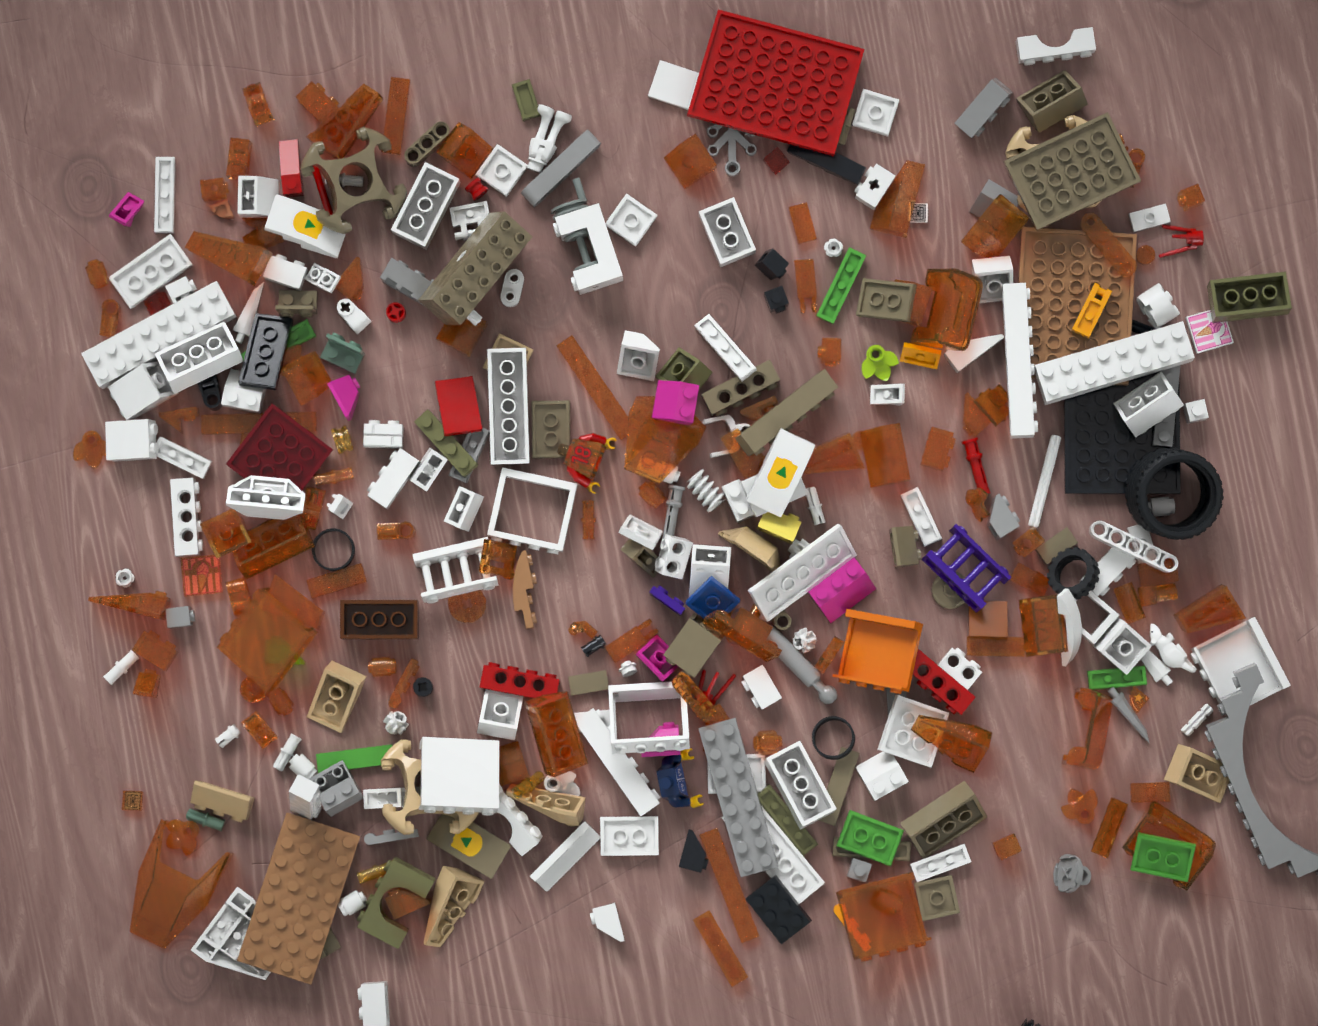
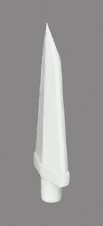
[233,282,264,344]
[1141,650,1173,686]

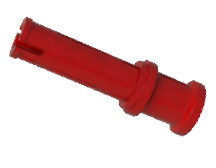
[961,437,991,496]

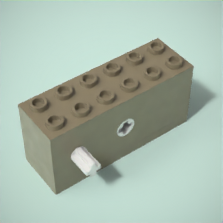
[418,211,533,326]

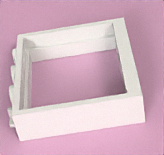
[487,467,578,555]
[608,681,690,754]

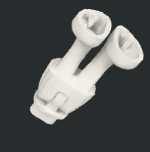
[527,104,572,173]

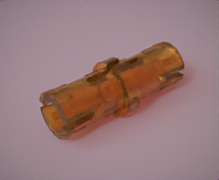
[314,467,354,487]
[581,500,596,540]

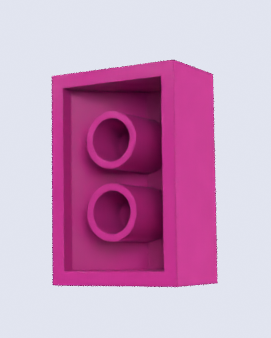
[808,557,876,624]

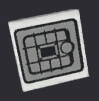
[908,203,928,223]

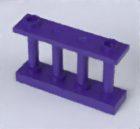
[922,524,1011,613]

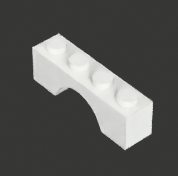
[1016,27,1096,66]
[497,784,543,856]

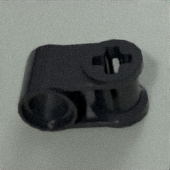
[198,375,222,411]

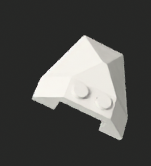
[191,887,271,980]

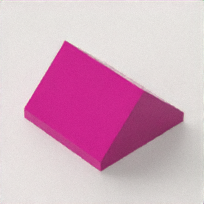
[636,635,679,682]

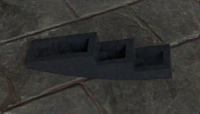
[787,145,866,185]

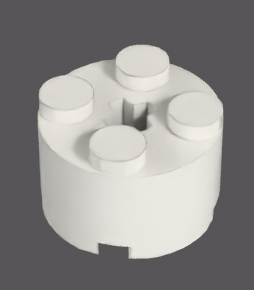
[1136,283,1180,329]

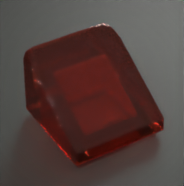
[763,147,790,175]
[143,292,171,316]

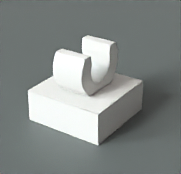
[327,494,353,519]

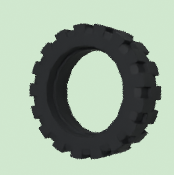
[1047,547,1100,600]

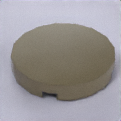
[931,572,966,609]

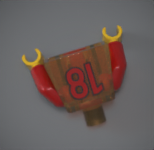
[557,433,617,494]

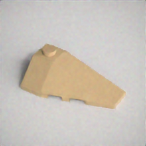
[506,784,586,826]
[424,866,485,947]

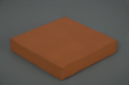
[968,601,1008,640]

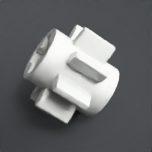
[787,538,810,558]
[793,628,816,653]
[383,711,409,735]

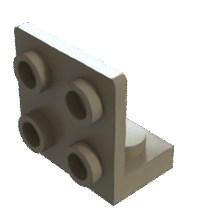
[275,290,318,318]

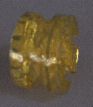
[331,425,354,455]

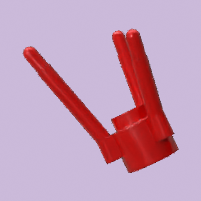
[1159,225,1204,258]
[695,670,736,710]

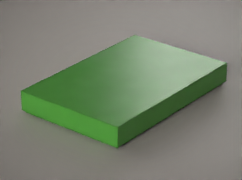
[836,810,904,867]
[1130,832,1196,882]

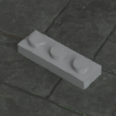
[449,427,490,484]

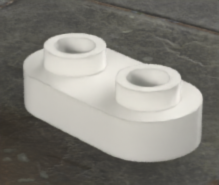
[501,269,524,307]

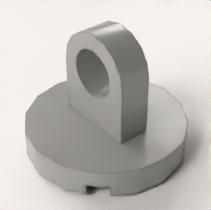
[1053,854,1091,893]

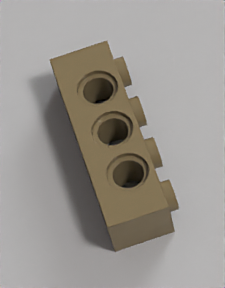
[701,360,780,417]

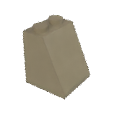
[663,613,725,678]

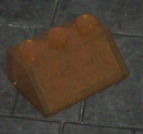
[961,194,1029,258]
[860,423,910,488]
[1019,594,1068,657]

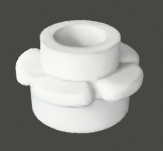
[824,239,843,257]
[116,569,134,588]
[619,661,637,677]

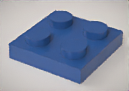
[686,576,740,627]

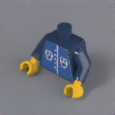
[657,748,704,808]

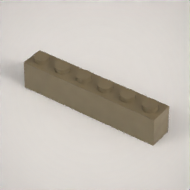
[735,369,838,457]

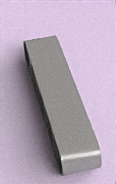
[521,130,601,207]

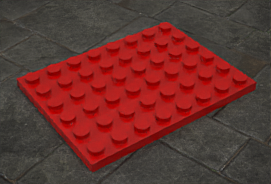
[687,9,865,156]

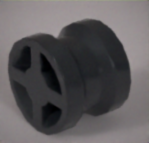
[413,677,433,697]

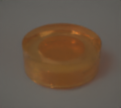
[1136,245,1155,265]

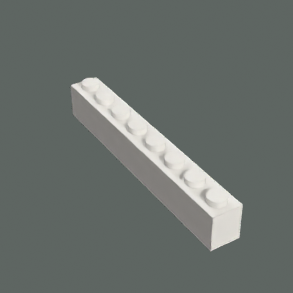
[1002,283,1038,439]

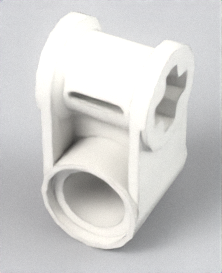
[337,299,372,335]

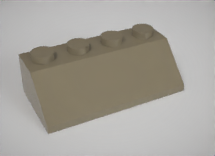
[900,781,987,859]

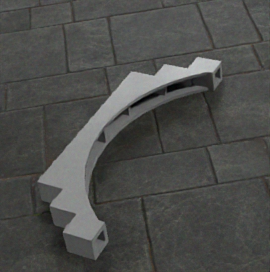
[1204,663,1318,878]

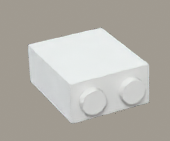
[105,419,158,462]

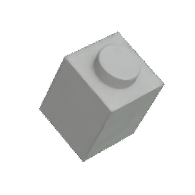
[165,606,195,629]
[847,858,872,882]

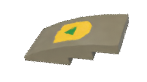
[427,814,512,879]

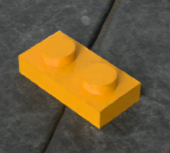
[900,342,942,369]

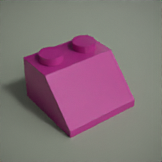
[652,380,699,425]

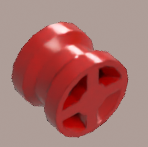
[465,177,489,201]
[386,302,406,323]

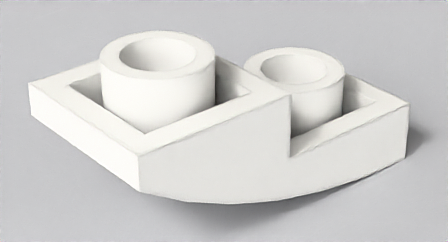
[305,263,341,294]

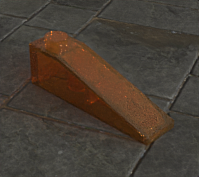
[870,160,925,238]
[88,591,171,621]

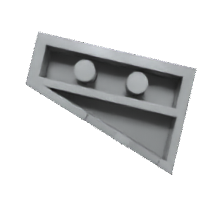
[380,257,434,306]

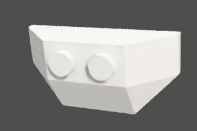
[226,475,305,520]

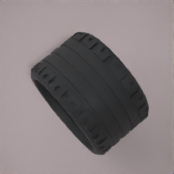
[1125,448,1224,540]

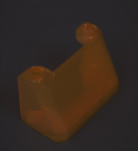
[910,268,983,351]
[1061,687,1112,770]
[1122,801,1216,891]

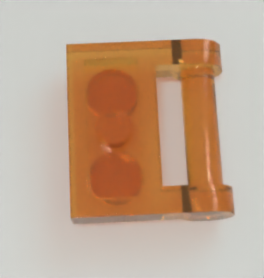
[479,539,517,580]

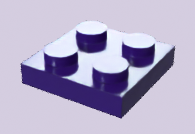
[649,585,685,616]

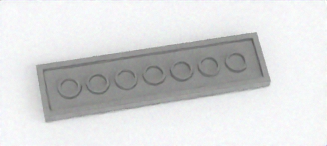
[698,717,779,877]

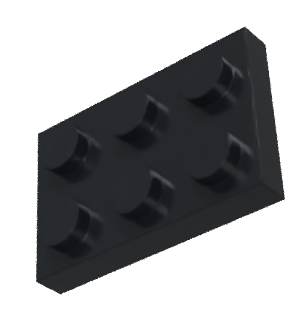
[745,875,812,944]

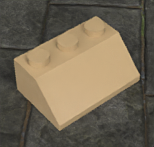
[190,780,255,822]

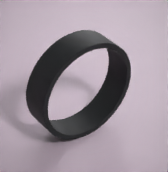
[312,528,355,571]
[812,716,855,760]

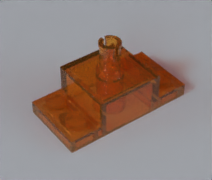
[703,603,782,662]

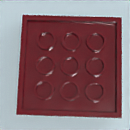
[226,403,334,491]

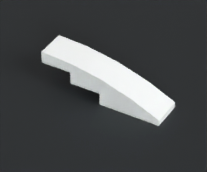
[363,787,421,809]

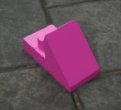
[109,192,145,227]

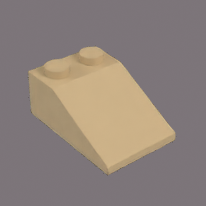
[307,661,367,733]
[1164,744,1229,803]

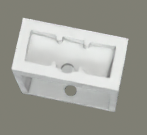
[1057,591,1119,645]

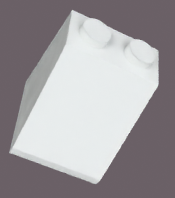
[108,361,179,420]

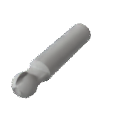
[761,626,837,704]

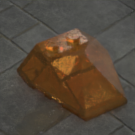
[624,396,706,484]

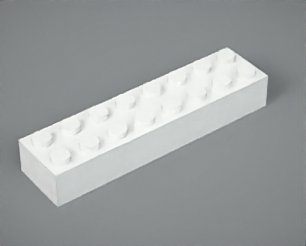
[81,281,237,389]
[1034,321,1195,405]

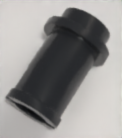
[581,635,606,657]

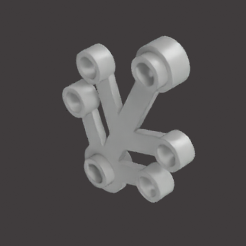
[707,124,757,177]

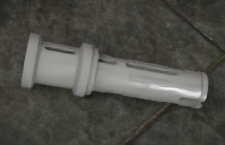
[661,485,685,541]

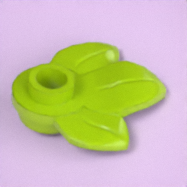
[862,345,899,381]

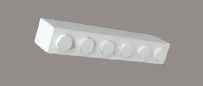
[574,708,661,816]
[289,774,322,820]

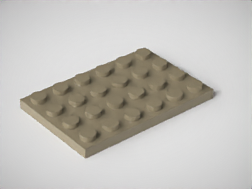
[1004,112,1141,231]

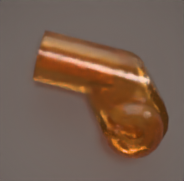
[568,621,598,639]

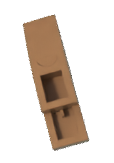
[513,550,537,629]

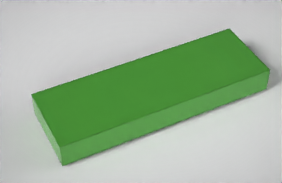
[1087,666,1147,690]

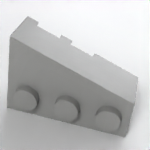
[955,78,1013,138]

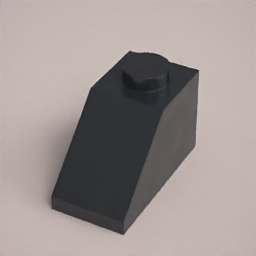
[679,829,709,873]

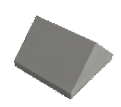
[969,180,1018,231]

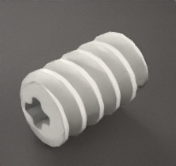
[687,469,726,513]

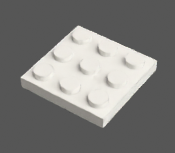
[877,694,949,768]

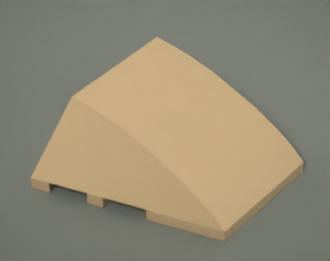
[718,526,781,572]

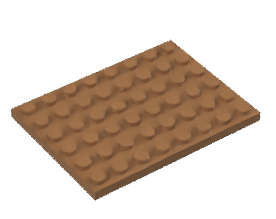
[1018,227,1137,386]

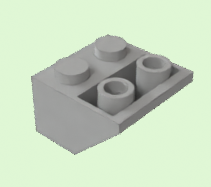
[987,494,1020,541]
[309,760,363,817]

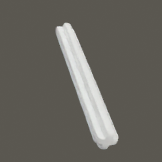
[1028,435,1061,528]

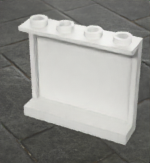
[1190,617,1291,716]
[419,737,499,816]

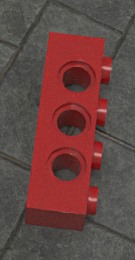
[912,649,976,715]
[479,662,560,703]

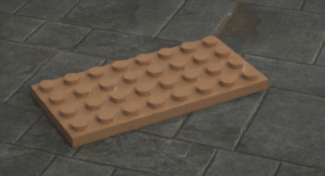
[237,812,360,985]

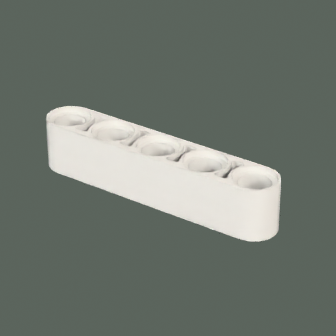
[1089,521,1178,573]

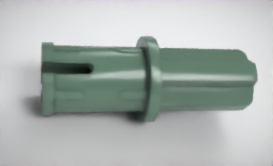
[186,809,225,832]

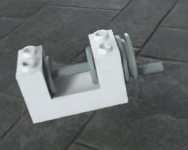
[551,178,623,295]

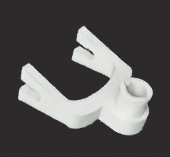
[702,415,750,458]

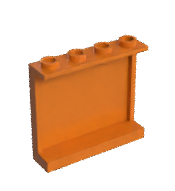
[832,609,923,694]

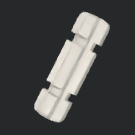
[1181,704,1213,736]

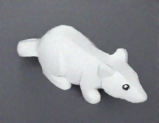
[1150,624,1197,673]

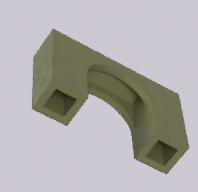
[357,857,436,949]

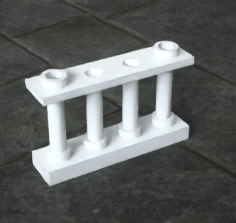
[413,537,499,603]

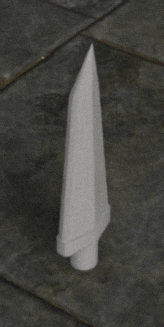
[1107,687,1150,744]

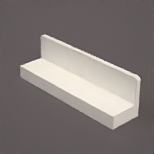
[530,821,600,891]

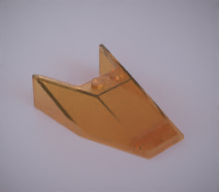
[130,819,234,949]

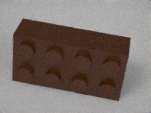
[340,600,419,640]

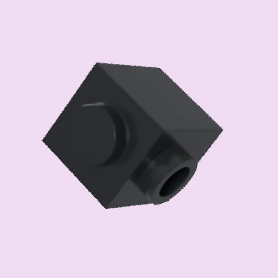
[755,248,789,280]
[764,286,789,314]

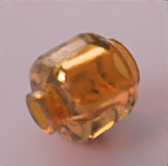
[753,730,782,756]

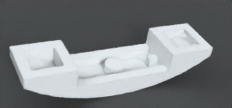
[1057,588,1082,667]

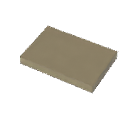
[856,278,917,323]
[531,400,571,459]

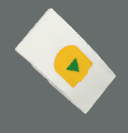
[264,194,346,259]
[746,428,815,517]

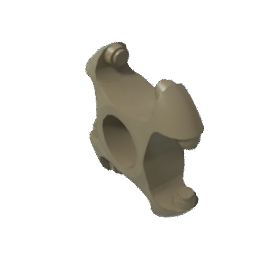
[300,127,407,234]

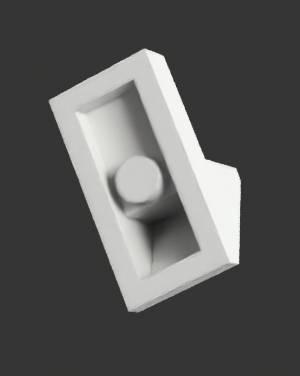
[870,384,905,406]

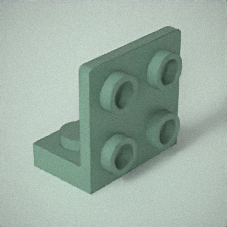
[320,332,365,374]

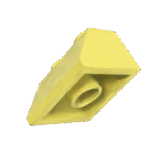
[757,512,802,544]

